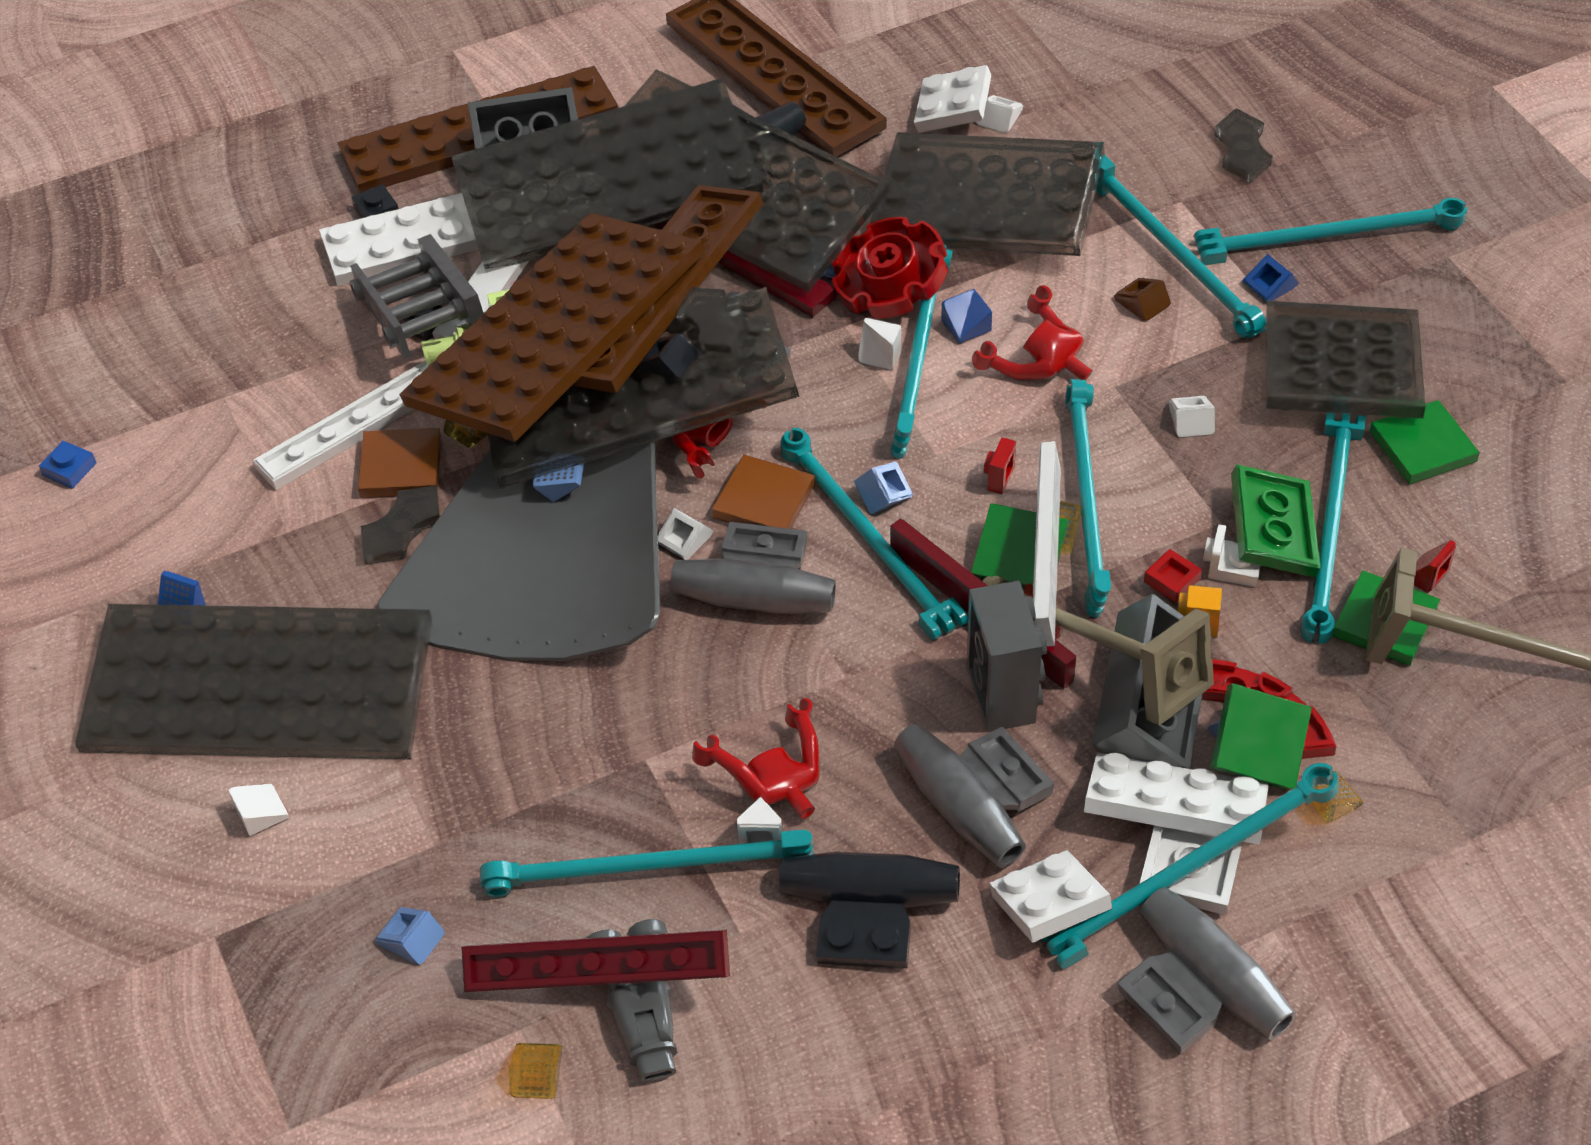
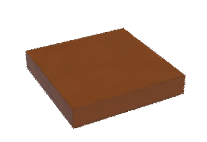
[358,428,442,498]
[712,454,815,529]

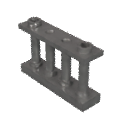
[349,234,484,359]

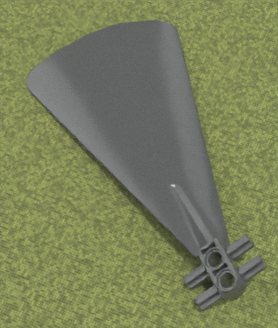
[378,364,660,661]

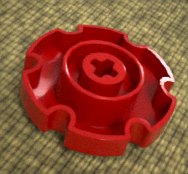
[832,217,948,319]

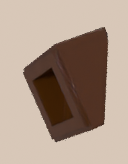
[1114,278,1171,321]

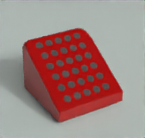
[1414,540,1456,593]

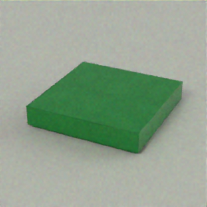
[1370,400,1480,485]
[971,503,1069,592]
[1332,570,1440,666]
[1210,683,1312,791]

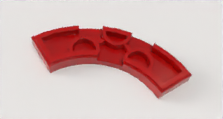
[1201,659,1337,759]

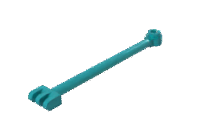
[1090,153,1267,338]
[1193,197,1468,265]
[891,245,953,459]
[1065,379,1111,618]
[1300,408,1366,644]
[780,427,968,641]
[1041,763,1339,969]
[480,829,814,897]

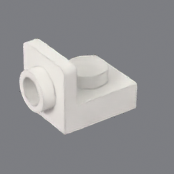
[1203,524,1261,588]

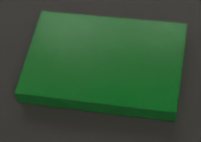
[1231,464,1321,577]

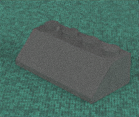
[1092,594,1212,769]

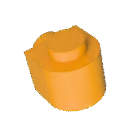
[1178,585,1222,637]

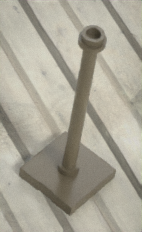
[1366,547,1591,671]
[982,576,1214,726]

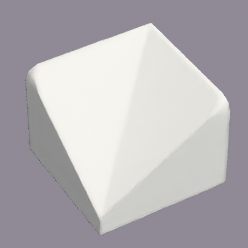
[858,318,901,371]

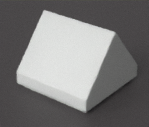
[737,797,782,844]

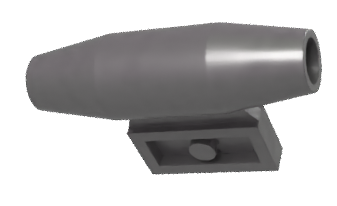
[670,522,836,614]
[894,724,1055,868]
[1117,887,1296,1054]

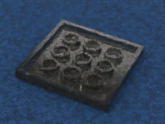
[1265,301,1426,419]

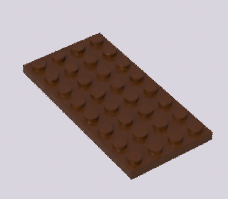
[399,213,705,442]

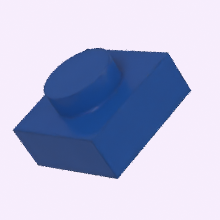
[39,440,96,489]

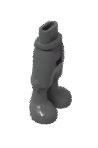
[586,919,678,1082]

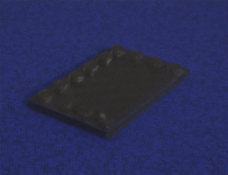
[870,132,1105,256]

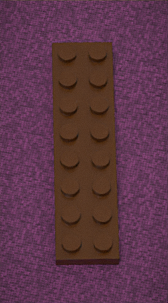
[666,0,887,158]
[337,65,620,193]
[572,185,763,393]

